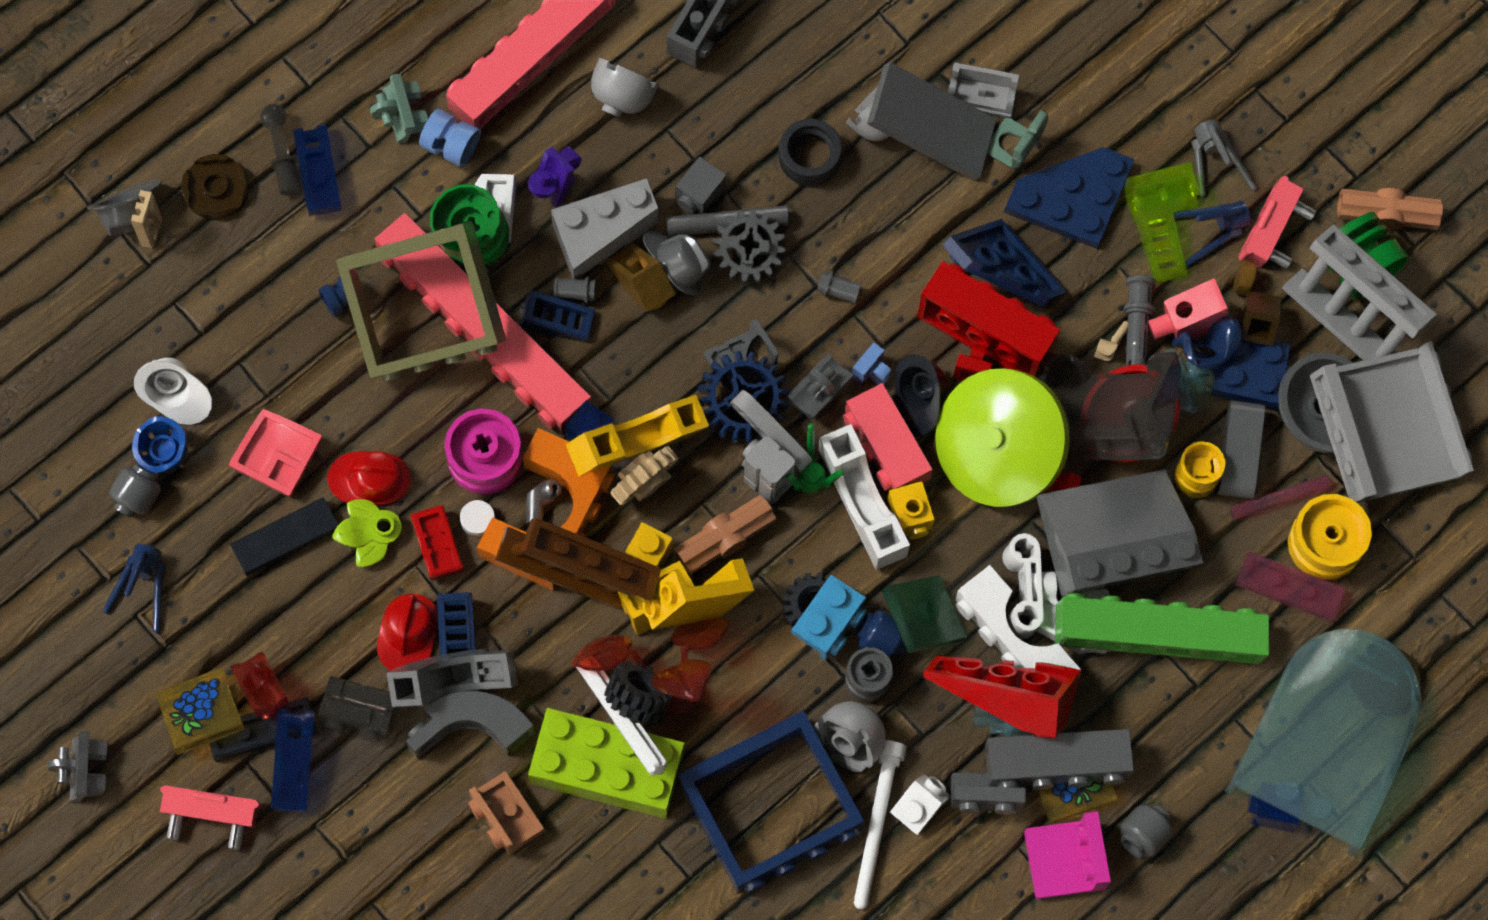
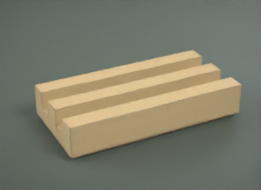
[131,190,163,248]

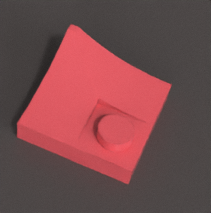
[228,409,323,498]

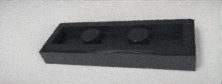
[230,497,338,577]
[205,697,318,762]

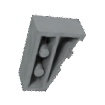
[551,178,658,280]

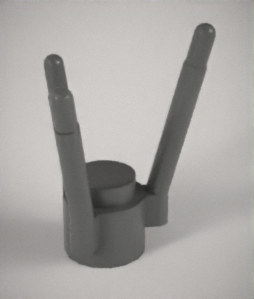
[1191,120,1257,197]

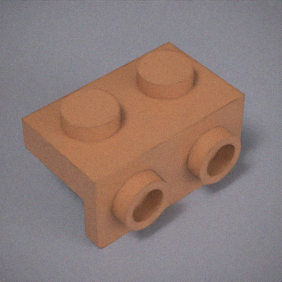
[467,771,545,855]

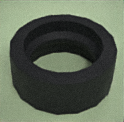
[778,118,842,186]

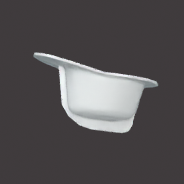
[134,358,212,425]

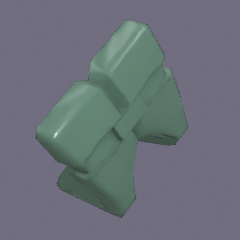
[987,109,1048,170]

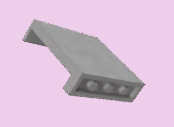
[1310,341,1474,504]

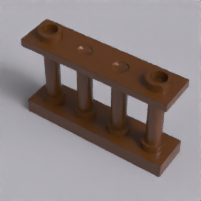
[495,518,662,609]

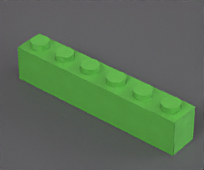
[1055,593,1269,664]

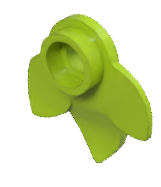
[333,499,402,568]

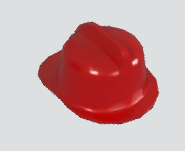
[327,451,410,505]
[377,594,438,671]

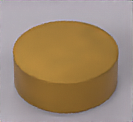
[1233,260,1257,296]

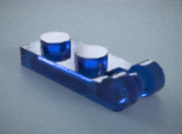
[293,123,342,216]
[271,709,314,811]

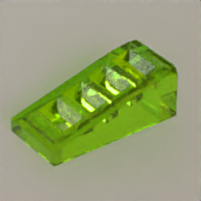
[1136,207,1187,283]

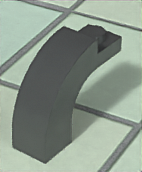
[386,649,518,707]
[406,691,535,759]

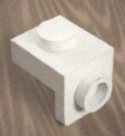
[890,774,951,835]

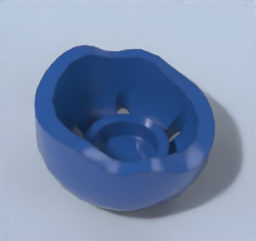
[132,416,188,473]

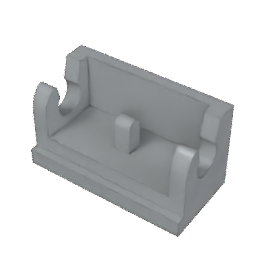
[948,62,1019,118]

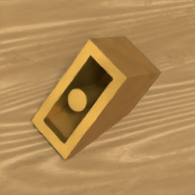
[605,243,676,312]

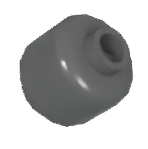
[109,464,161,518]
[1120,804,1173,858]

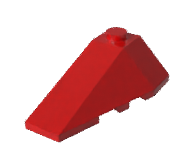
[923,656,1081,738]

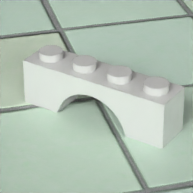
[818,424,910,570]
[955,565,1081,670]

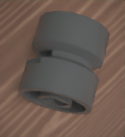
[845,647,892,703]

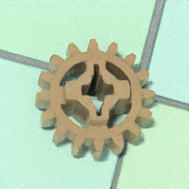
[610,446,679,506]

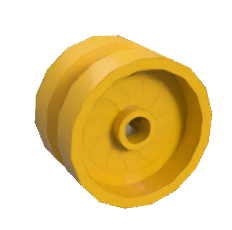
[1288,494,1372,580]

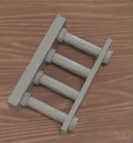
[1282,224,1437,361]

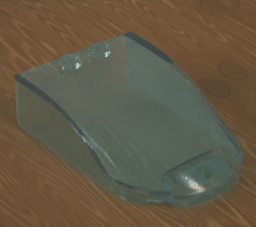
[1224,629,1421,856]

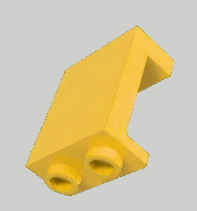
[642,558,754,630]

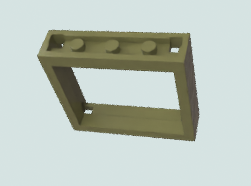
[335,221,507,381]

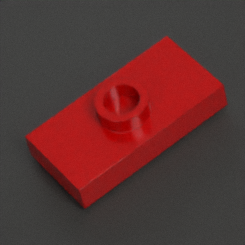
[410,505,464,581]

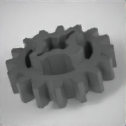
[712,209,785,283]

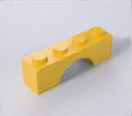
[566,395,709,476]

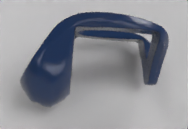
[1171,316,1243,369]

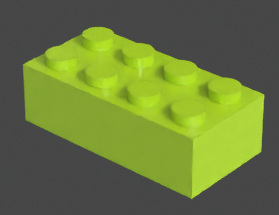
[528,708,684,819]

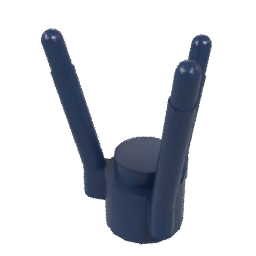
[1170,200,1250,267]
[103,544,166,633]

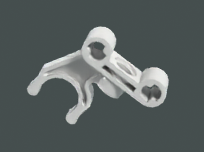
[1002,533,1110,654]

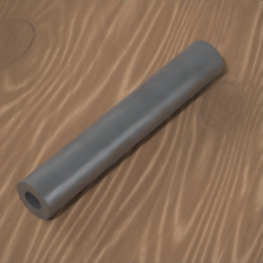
[666,205,788,237]

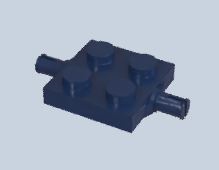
[1192,340,1290,409]

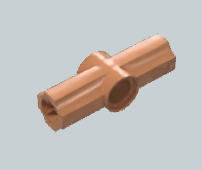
[1337,188,1443,231]
[673,495,776,576]

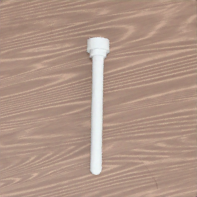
[854,740,907,909]

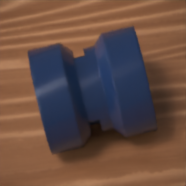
[318,277,349,318]

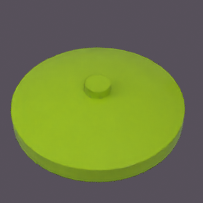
[935,369,1070,507]

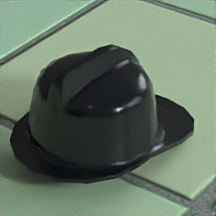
[895,354,948,437]

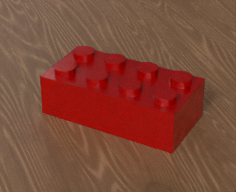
[917,261,1060,378]

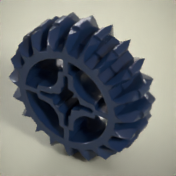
[698,351,790,444]

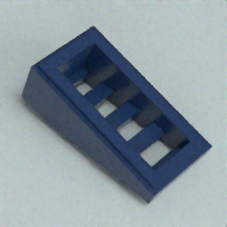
[519,290,596,342]
[437,592,476,655]

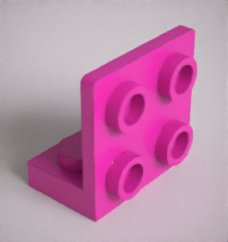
[1024,811,1111,899]

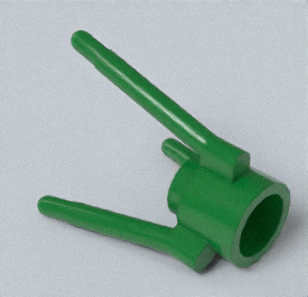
[787,423,844,494]

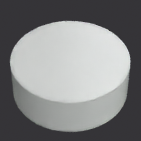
[460,500,495,537]

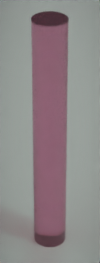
[1229,475,1330,520]

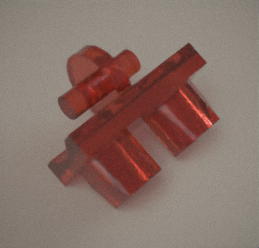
[230,651,288,720]

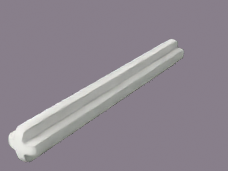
[575,653,668,775]

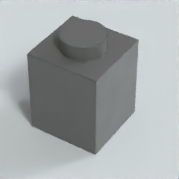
[675,156,726,214]

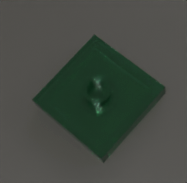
[882,575,967,653]

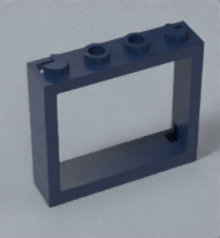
[678,710,864,893]

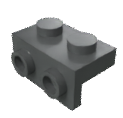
[951,773,1025,815]

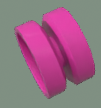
[444,408,523,495]

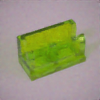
[1123,162,1200,224]

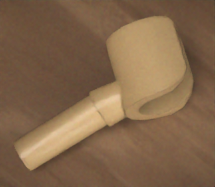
[1094,321,1128,361]

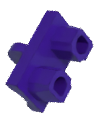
[528,146,582,208]

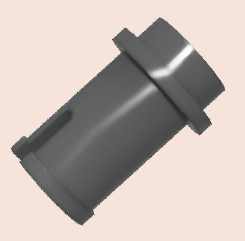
[817,271,862,304]
[554,276,597,303]

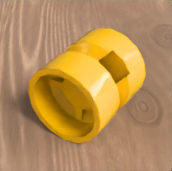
[1174,441,1226,499]

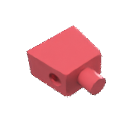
[1148,278,1228,340]

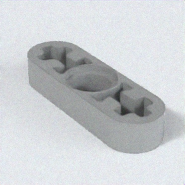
[730,390,812,473]

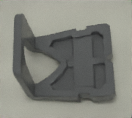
[703,319,779,396]

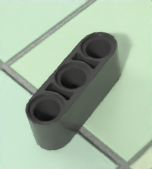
[1217,400,1265,499]

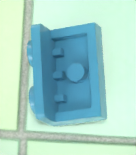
[791,575,867,661]

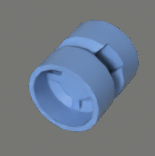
[419,108,481,168]

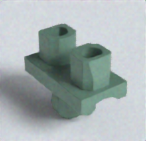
[370,74,428,143]

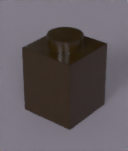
[1240,291,1281,346]

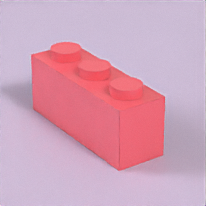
[843,383,932,491]

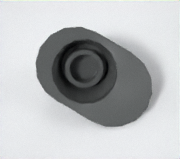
[87,179,161,237]
[643,231,710,295]

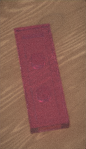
[1235,551,1346,623]

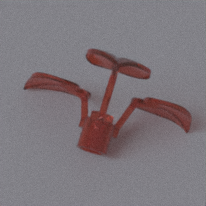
[572,618,730,714]

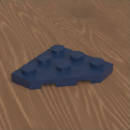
[1004,147,1134,249]
[943,218,1067,307]

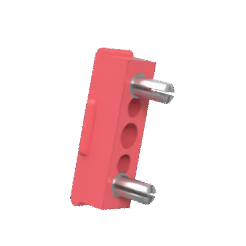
[1238,176,1316,268]
[160,785,263,850]

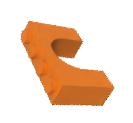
[477,428,616,591]

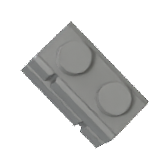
[742,436,795,505]

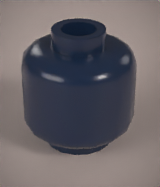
[855,610,910,659]

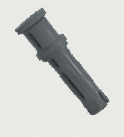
[1124,275,1156,366]

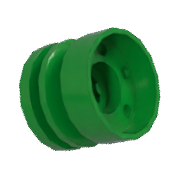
[430,184,509,268]
[1328,211,1410,301]

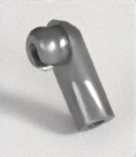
[526,479,562,526]

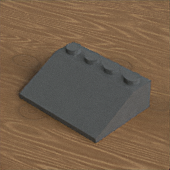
[1036,470,1203,597]

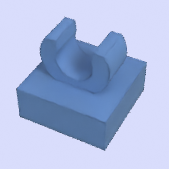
[852,342,891,386]

